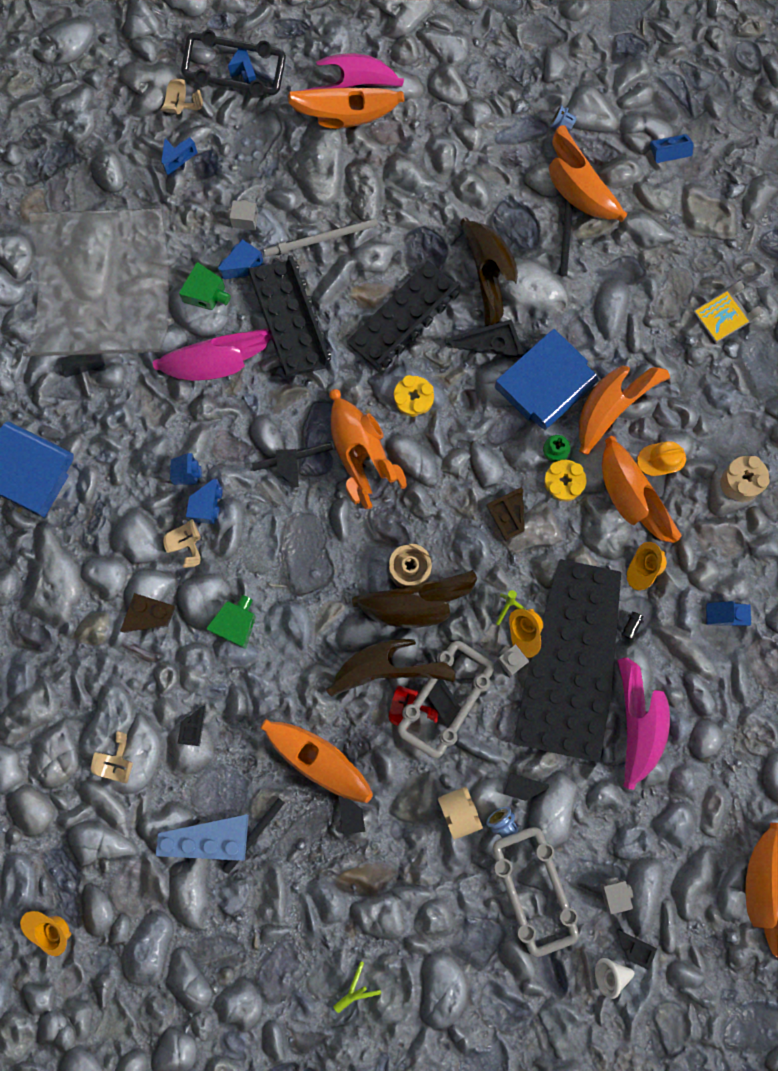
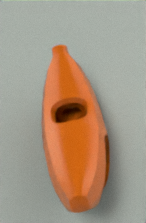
[288,88,404,129]
[548,126,627,222]
[579,365,670,455]
[602,436,682,543]
[260,719,373,803]
[746,823,778,958]

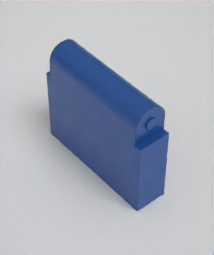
[494,329,599,430]
[0,421,74,518]

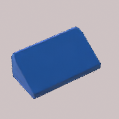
[650,134,694,163]

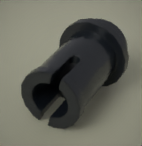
[621,611,644,640]

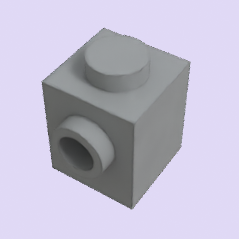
[228,200,258,230]
[496,644,529,677]
[600,877,633,914]

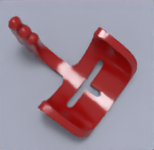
[388,685,438,729]

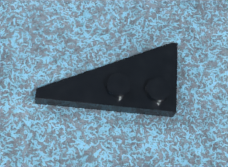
[445,319,524,357]

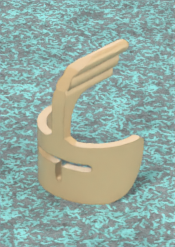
[160,79,203,114]
[163,519,201,568]
[91,731,134,784]

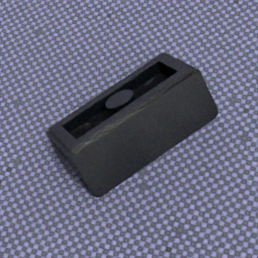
[61,347,106,377]

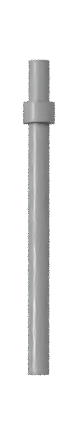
[263,218,378,257]

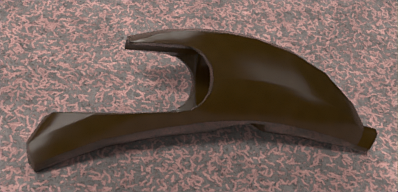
[460,217,518,327]
[352,570,477,628]
[326,639,456,697]

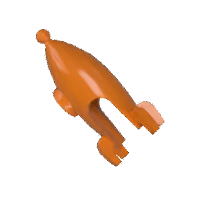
[329,389,407,509]

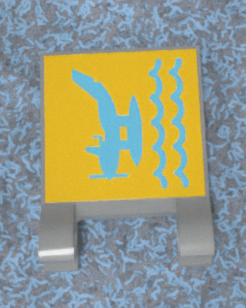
[693,281,763,344]

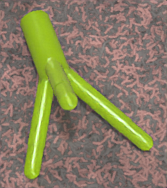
[496,590,526,625]
[333,961,381,1013]

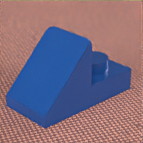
[228,49,256,83]
[162,137,198,175]
[706,601,751,627]

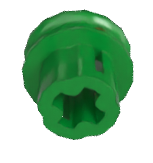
[543,435,570,462]

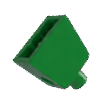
[179,262,231,310]
[207,595,256,649]

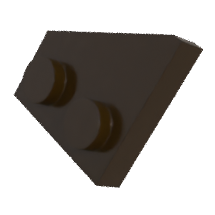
[486,487,525,542]
[120,593,175,633]

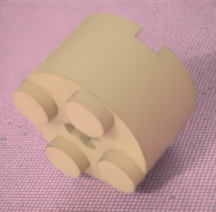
[720,456,770,503]
[389,544,432,588]
[438,786,483,840]

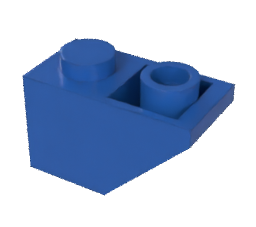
[218,239,263,279]
[170,453,202,485]
[186,479,223,525]

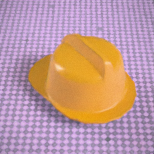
[637,441,686,476]
[627,542,667,591]
[509,609,543,658]
[20,911,71,956]

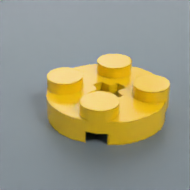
[394,375,434,417]
[544,460,586,502]

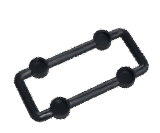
[181,30,286,97]

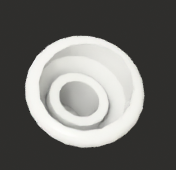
[595,958,635,999]

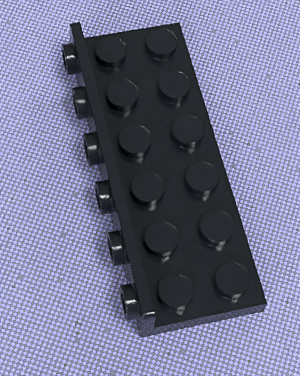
[248,255,331,378]
[347,261,461,372]

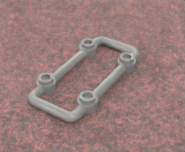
[398,641,494,758]
[492,827,579,957]

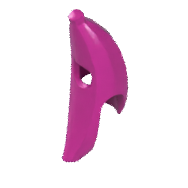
[295,53,404,112]
[152,328,271,381]
[616,657,670,790]

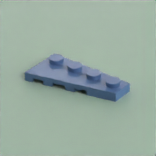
[156,815,249,861]

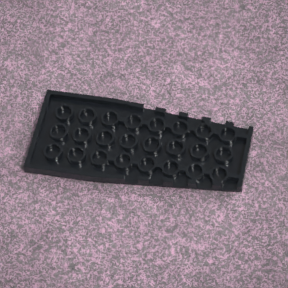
[513,559,622,763]

